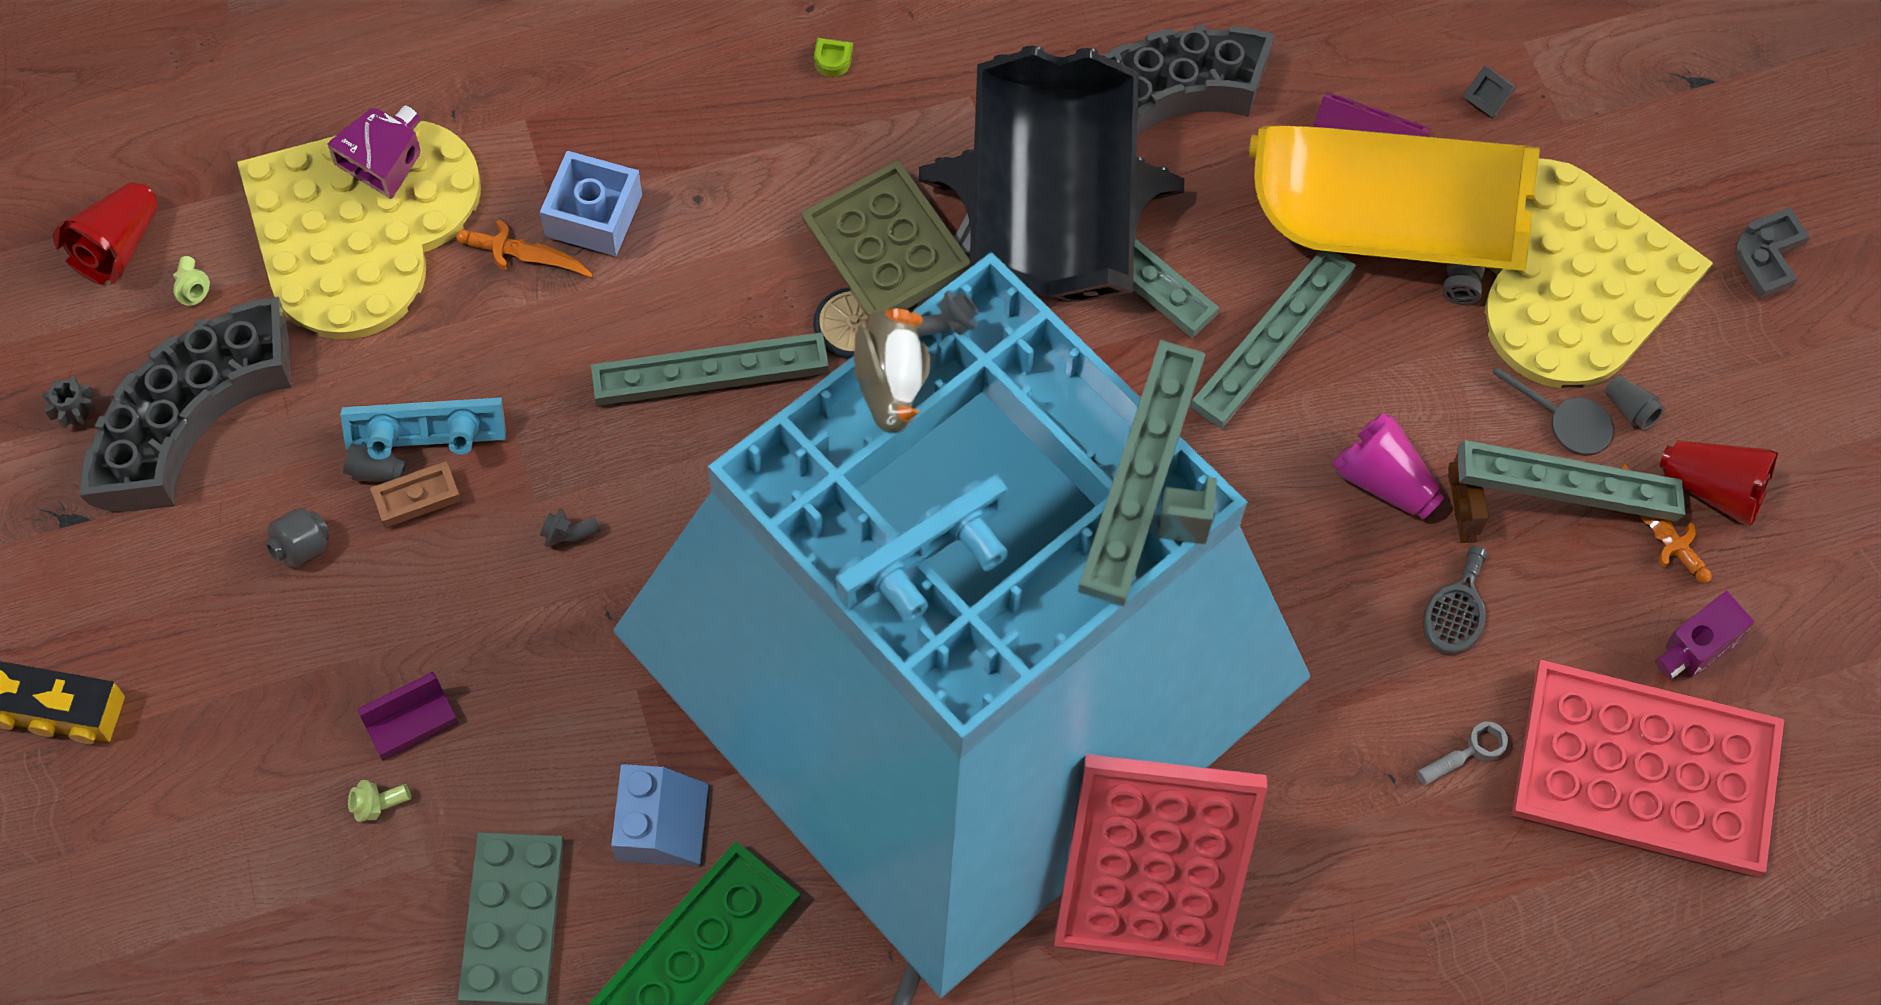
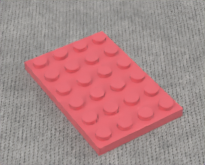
[1511,660,1784,878]
[1054,754,1267,966]

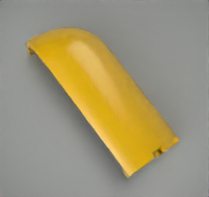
[1249,125,1540,271]

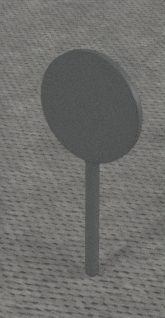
[1493,367,1613,455]

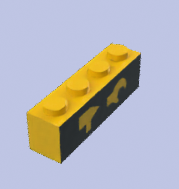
[0,661,125,744]

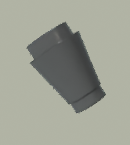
[1605,375,1664,430]
[343,442,406,483]

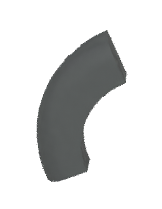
[1103,25,1275,136]
[80,297,291,511]

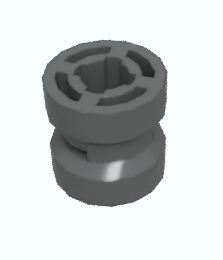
[1443,263,1485,305]

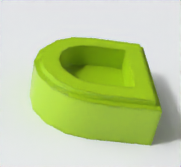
[814,38,853,77]

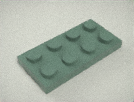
[458,832,564,1005]

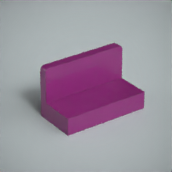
[357,672,458,761]

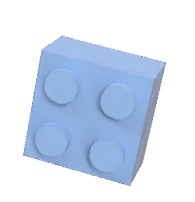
[540,151,642,256]

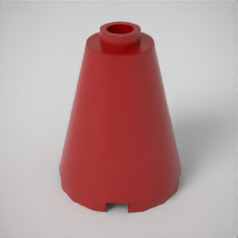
[52,182,158,285]
[1659,440,1779,526]

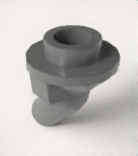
[918,290,979,336]
[540,509,600,547]

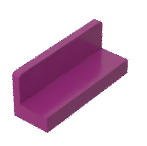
[1313,91,1432,137]

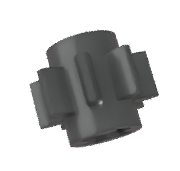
[42,376,96,428]

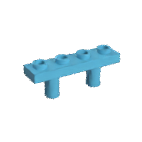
[340,397,506,460]
[836,474,1007,623]

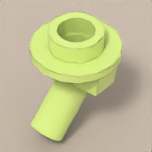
[173,256,210,306]
[348,780,411,822]

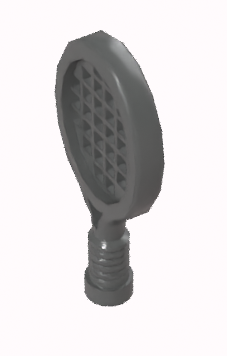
[1422,546,1488,655]

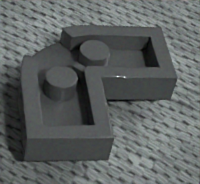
[1735,207,1810,299]

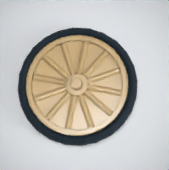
[813,288,868,359]

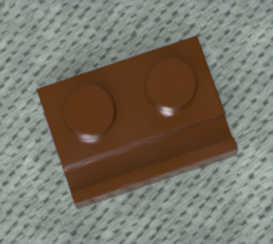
[1448,453,1489,543]

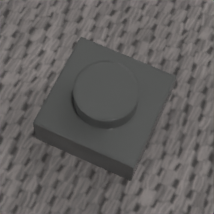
[1463,65,1517,117]

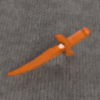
[456,220,592,277]
[1622,464,1712,584]

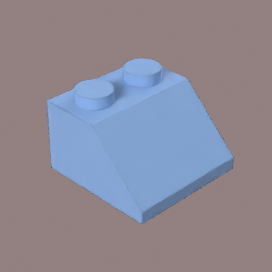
[611,764,709,867]

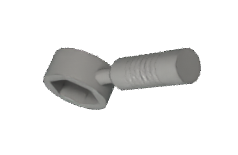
[1416,722,1508,786]

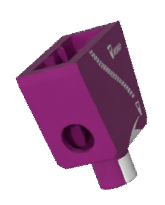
[327,106,421,199]
[1655,590,1755,679]

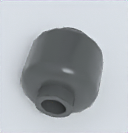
[265,508,330,568]

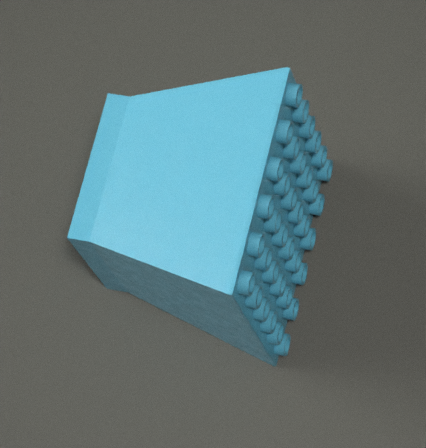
[613,252,1311,999]

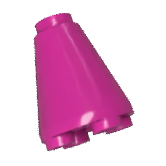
[1332,412,1444,520]

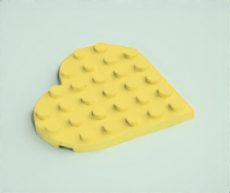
[237,121,481,340]
[1484,159,1713,388]

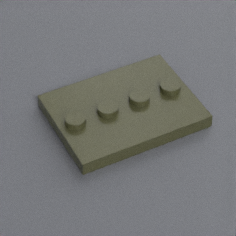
[801,160,970,317]

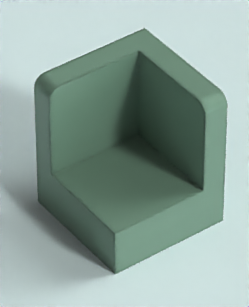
[1158,477,1217,544]

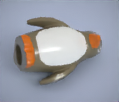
[854,309,930,433]

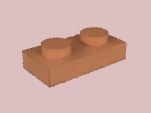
[370,461,461,528]

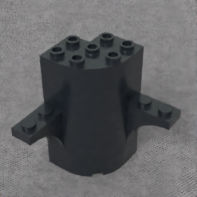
[919,46,1184,302]

